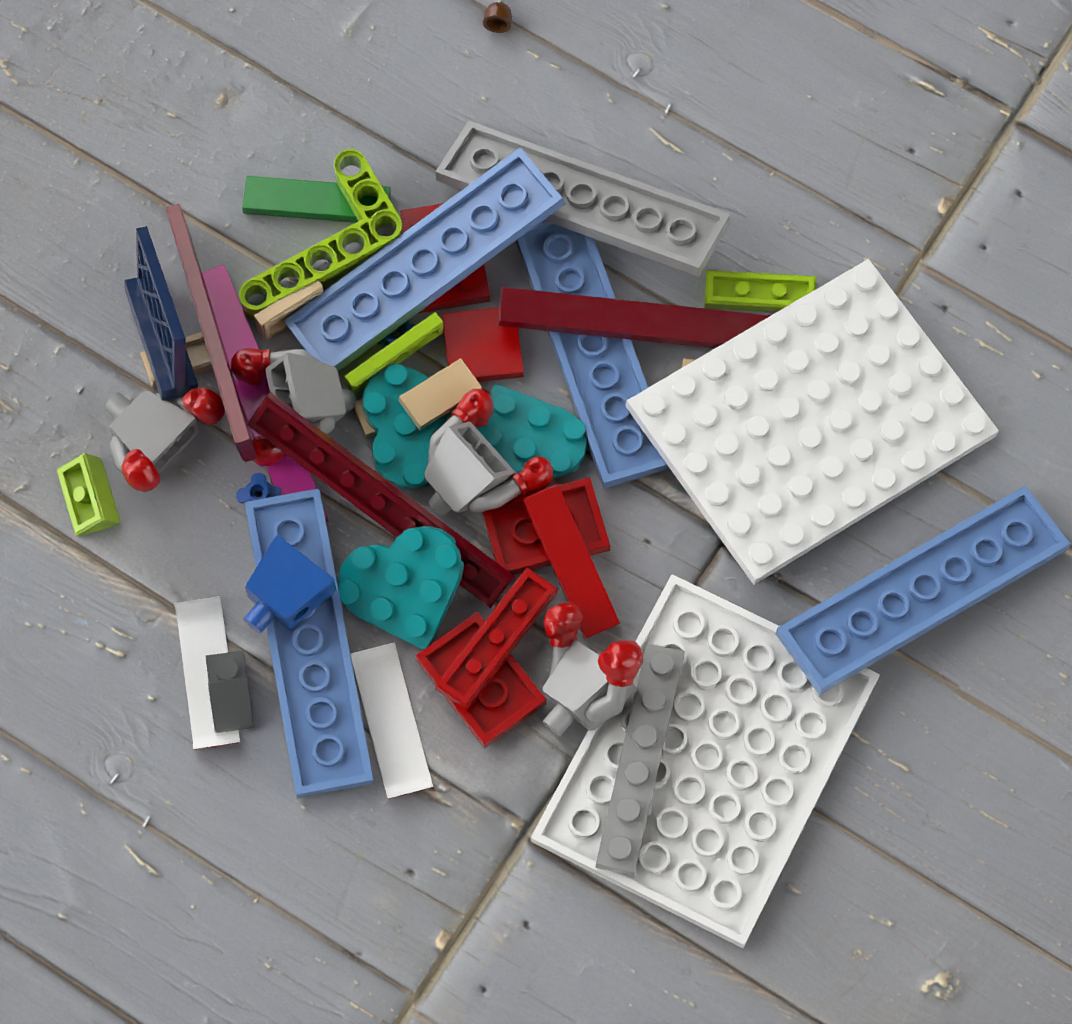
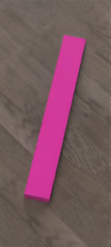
[202,265,329,522]

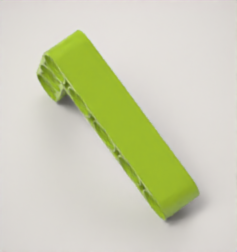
[239,149,403,320]

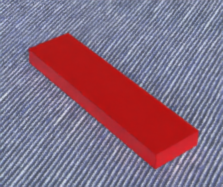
[522,484,620,640]
[435,568,558,711]

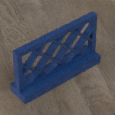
[124,226,198,400]

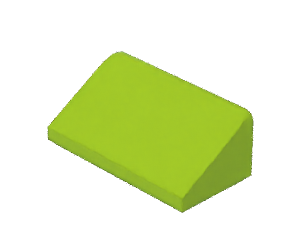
[56,453,120,537]

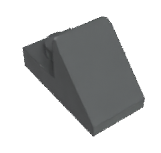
[205,650,254,733]

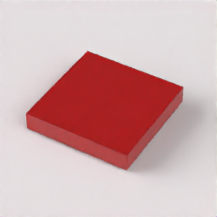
[442,307,524,382]

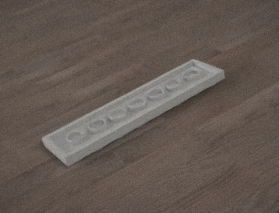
[435,121,730,277]

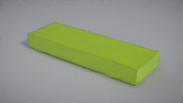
[704,270,816,312]
[345,312,443,394]

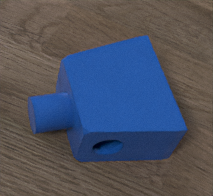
[243,535,337,634]

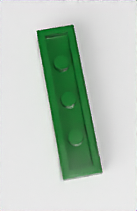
[242,176,391,222]

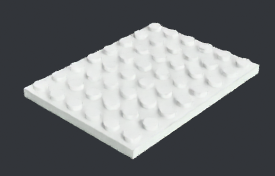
[625,259,999,585]
[531,574,880,948]

